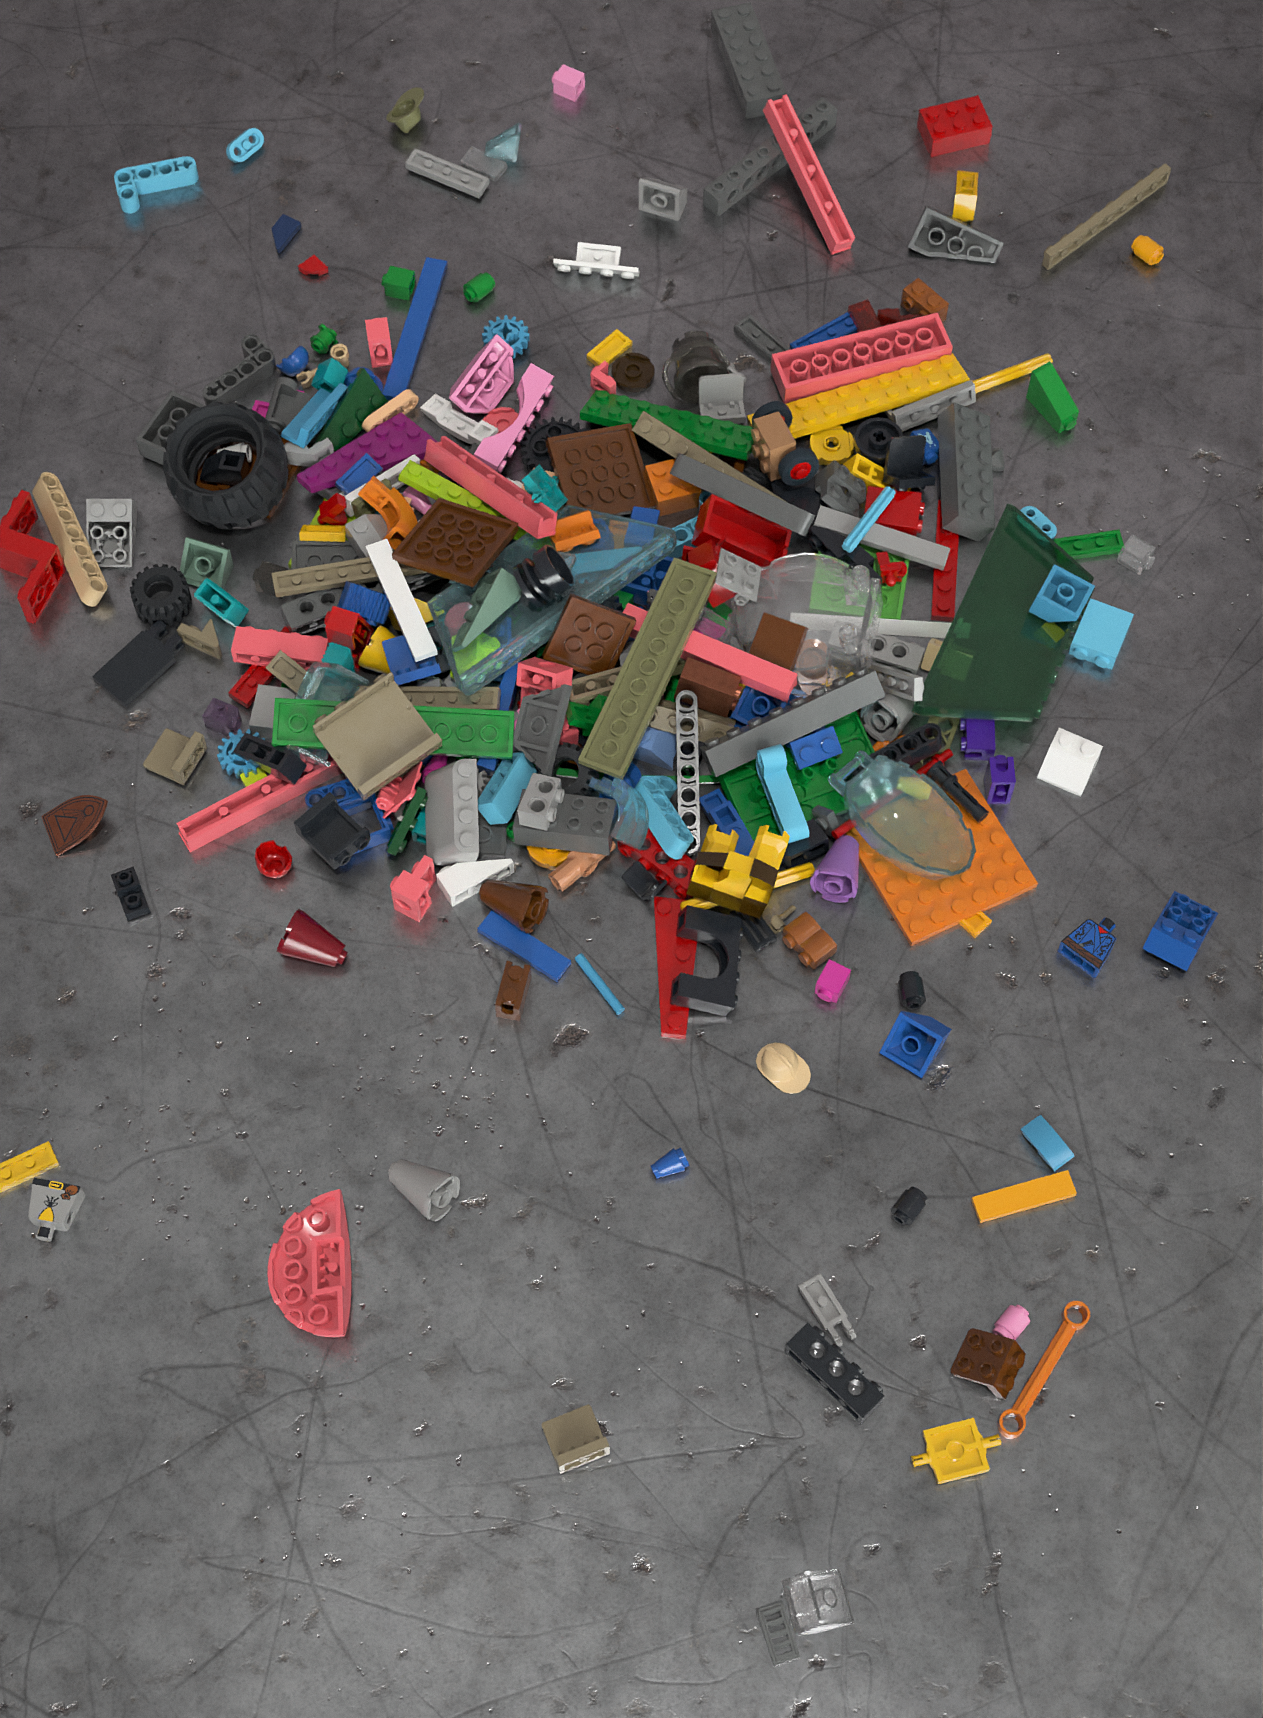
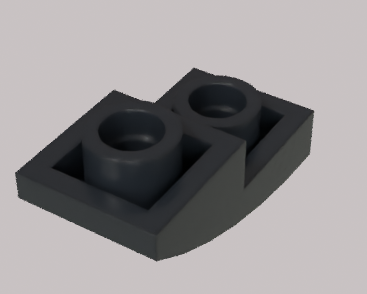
[111,866,150,921]

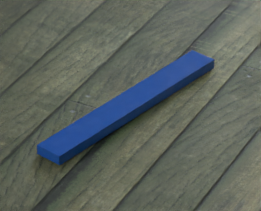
[382,257,448,400]

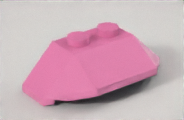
[449,334,514,414]

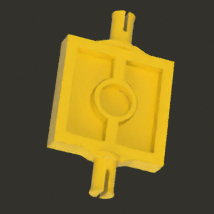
[911,1418,1001,1484]

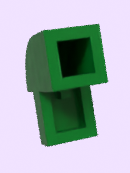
[566,694,608,736]

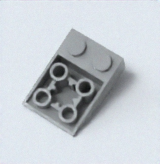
[86,499,137,567]

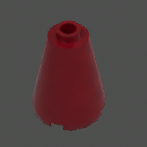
[276,909,348,967]

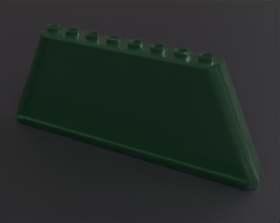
[911,503,1095,722]

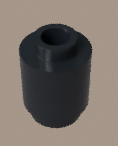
[898,971,926,1010]
[891,1186,927,1225]

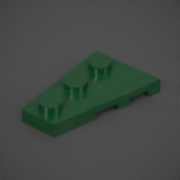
[385,785,428,856]

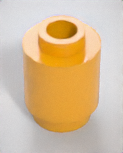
[1131,235,1164,265]

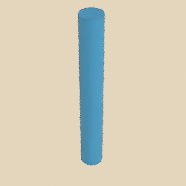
[575,953,625,1015]

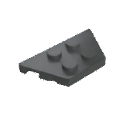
[513,684,572,776]

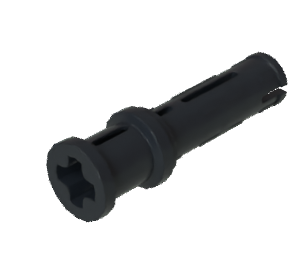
[926,761,989,823]

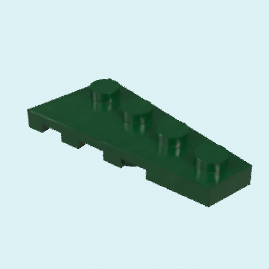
[314,368,388,452]

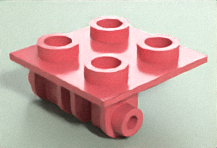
[376,761,423,818]

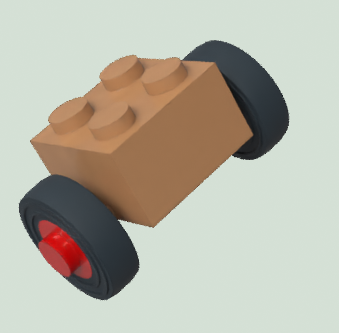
[751,401,819,486]

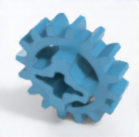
[482,315,530,359]
[217,729,265,779]

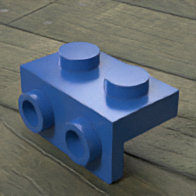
[785,725,843,770]

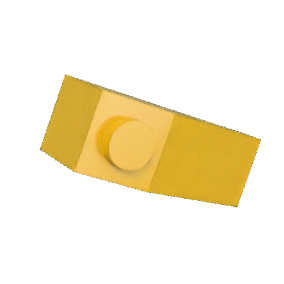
[952,170,978,222]
[843,453,911,495]

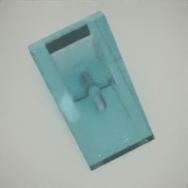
[484,122,522,162]

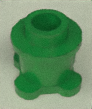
[310,324,339,353]

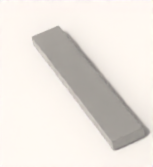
[814,505,950,570]

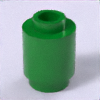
[463,272,495,303]

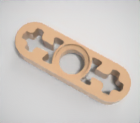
[362,389,419,432]

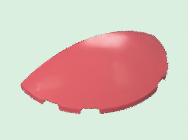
[267,1189,352,1337]

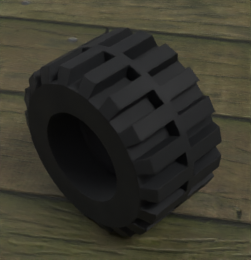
[130,564,192,626]
[535,742,599,797]

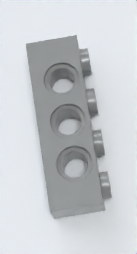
[828,621,925,675]

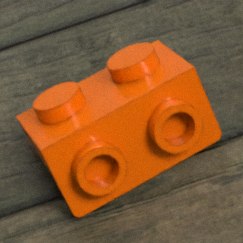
[549,510,601,552]

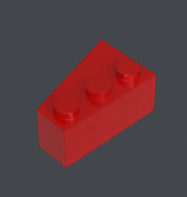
[324,606,374,672]

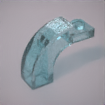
[588,777,649,850]

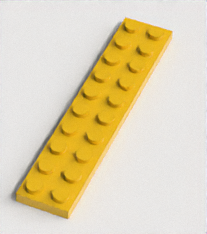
[747,353,970,439]

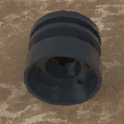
[513,544,575,608]

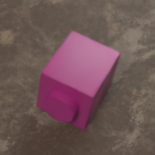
[814,959,851,1003]

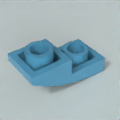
[1020,1115,1075,1171]

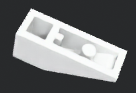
[436,858,514,907]

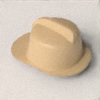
[756,1043,811,1094]

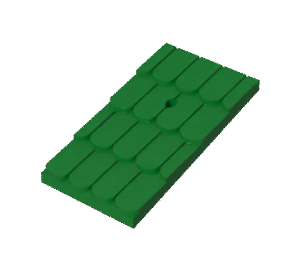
[717,711,892,841]

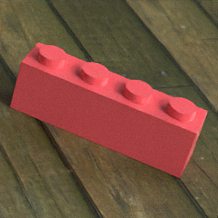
[231,626,329,674]

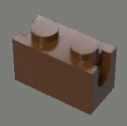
[495,961,532,1021]

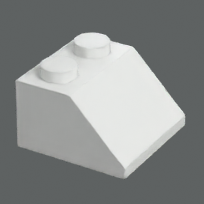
[1037,728,1103,797]

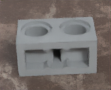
[517,773,565,831]

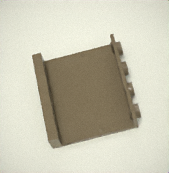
[312,672,442,800]

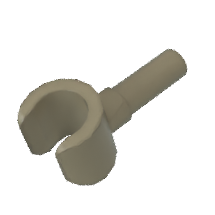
[769,905,796,934]

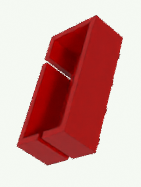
[691,494,792,579]

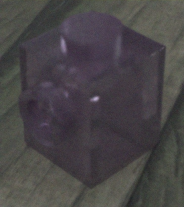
[202,697,242,737]

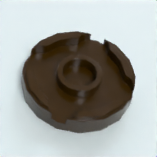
[611,352,655,393]

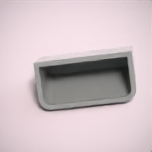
[425,759,479,865]

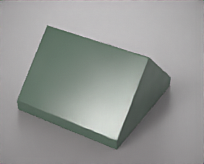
[180,537,234,588]

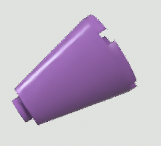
[810,835,859,903]

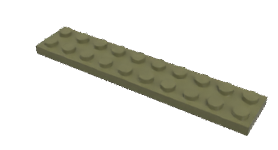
[578,557,717,780]

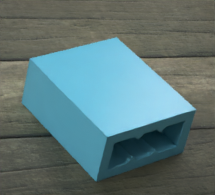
[1068,598,1134,670]

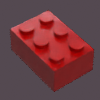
[917,95,993,157]

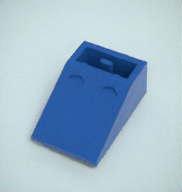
[1142,891,1218,971]

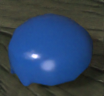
[276,346,309,377]

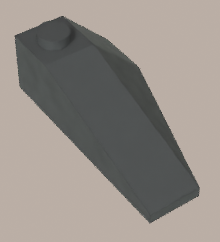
[908,204,1004,263]

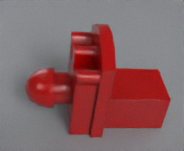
[317,493,347,526]
[875,551,907,587]

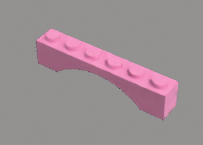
[474,363,554,473]

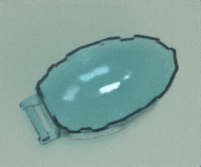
[828,750,976,881]

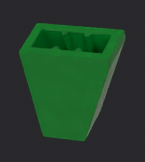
[1026,361,1079,434]

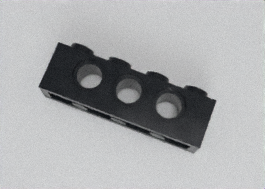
[785,1322,884,1424]

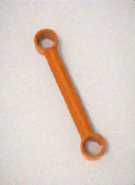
[997,1301,1090,1439]

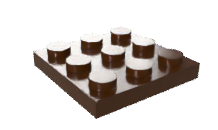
[542,593,636,675]

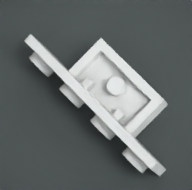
[553,242,640,279]

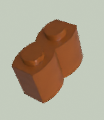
[782,911,837,969]

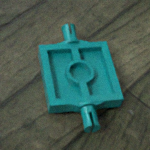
[522,464,568,512]

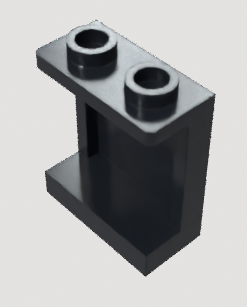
[294,792,371,870]

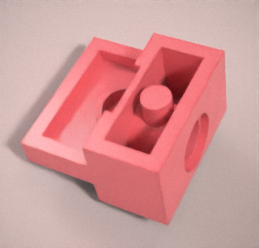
[516,657,573,706]
[390,855,436,922]

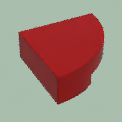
[298,255,329,276]

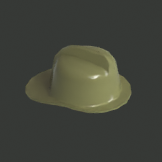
[386,87,424,133]

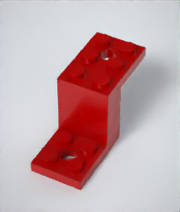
[0,489,66,624]

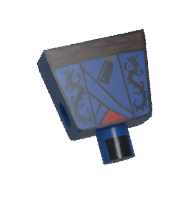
[1058,917,1116,978]

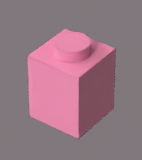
[552,64,585,102]

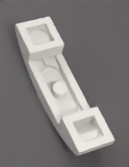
[420,394,499,445]

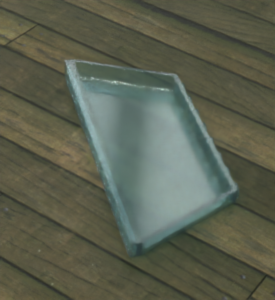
[427,505,677,696]

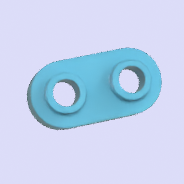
[226,128,264,163]
[1018,506,1057,545]

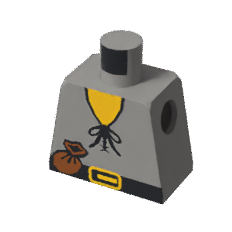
[28,1178,85,1242]

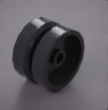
[852,417,903,468]

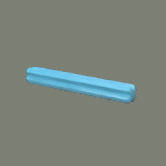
[842,486,896,553]

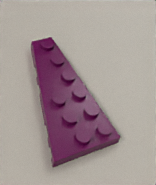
[297,412,438,493]

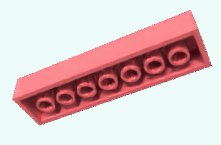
[770,313,953,404]

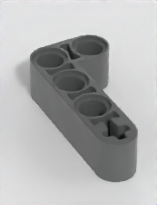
[202,334,277,406]

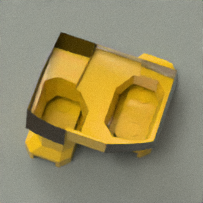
[686,824,790,919]

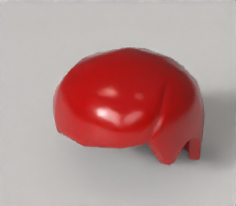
[255,840,292,878]

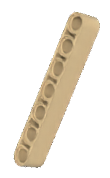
[32,472,108,606]

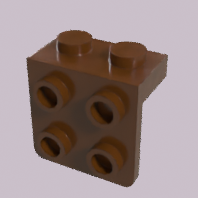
[951,1328,1026,1400]

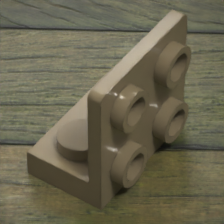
[143,728,207,785]
[541,1404,610,1474]

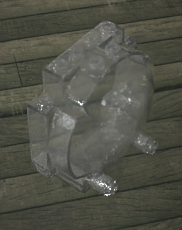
[727,553,883,697]

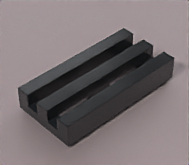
[730,910,777,953]

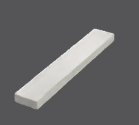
[365,539,438,662]

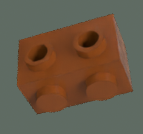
[901,278,949,322]

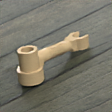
[296,344,349,389]

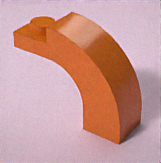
[358,476,418,550]

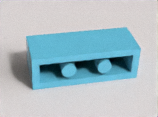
[478,752,538,825]

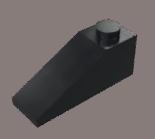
[233,732,307,785]

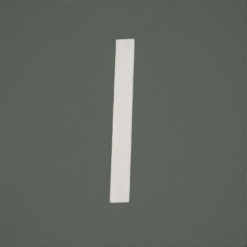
[790,613,970,640]

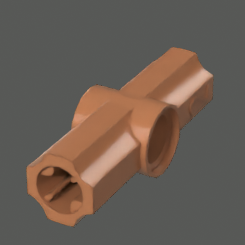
[548,841,616,892]

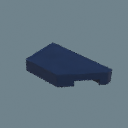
[271,214,302,254]

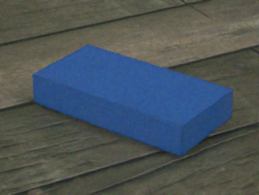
[335,453,383,495]

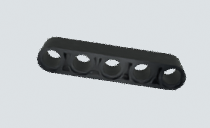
[838,723,942,798]

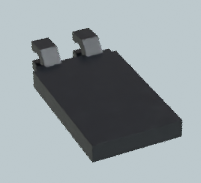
[92,619,185,707]

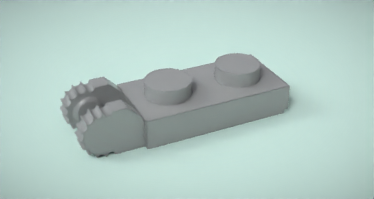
[798,1273,856,1347]

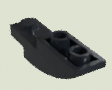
[808,525,883,596]

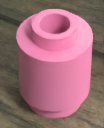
[992,1305,1030,1340]

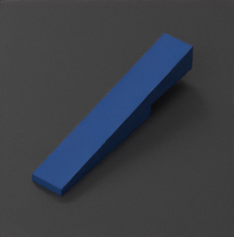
[477,636,527,776]

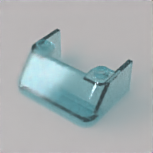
[283,662,369,767]

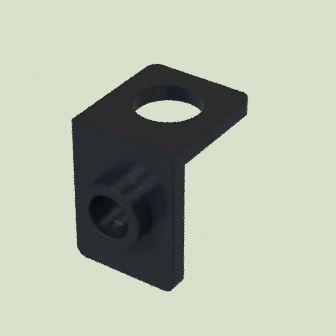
[621,861,667,900]

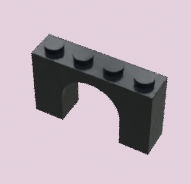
[670,905,743,1016]

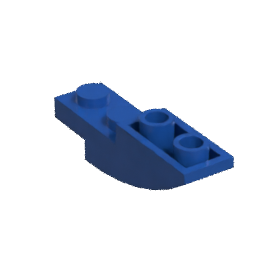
[699,789,754,856]

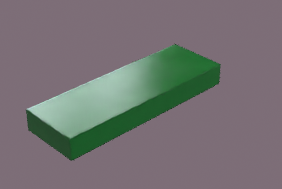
[1052,529,1125,562]

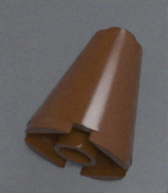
[479,879,549,933]

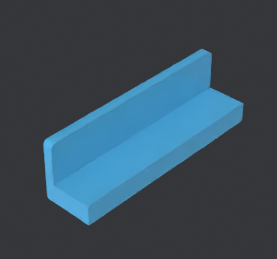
[281,383,348,448]

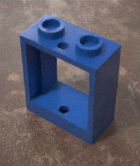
[338,794,394,855]

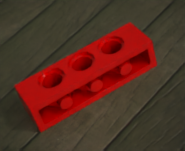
[617,817,695,900]

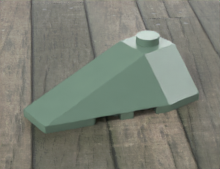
[451,568,522,652]

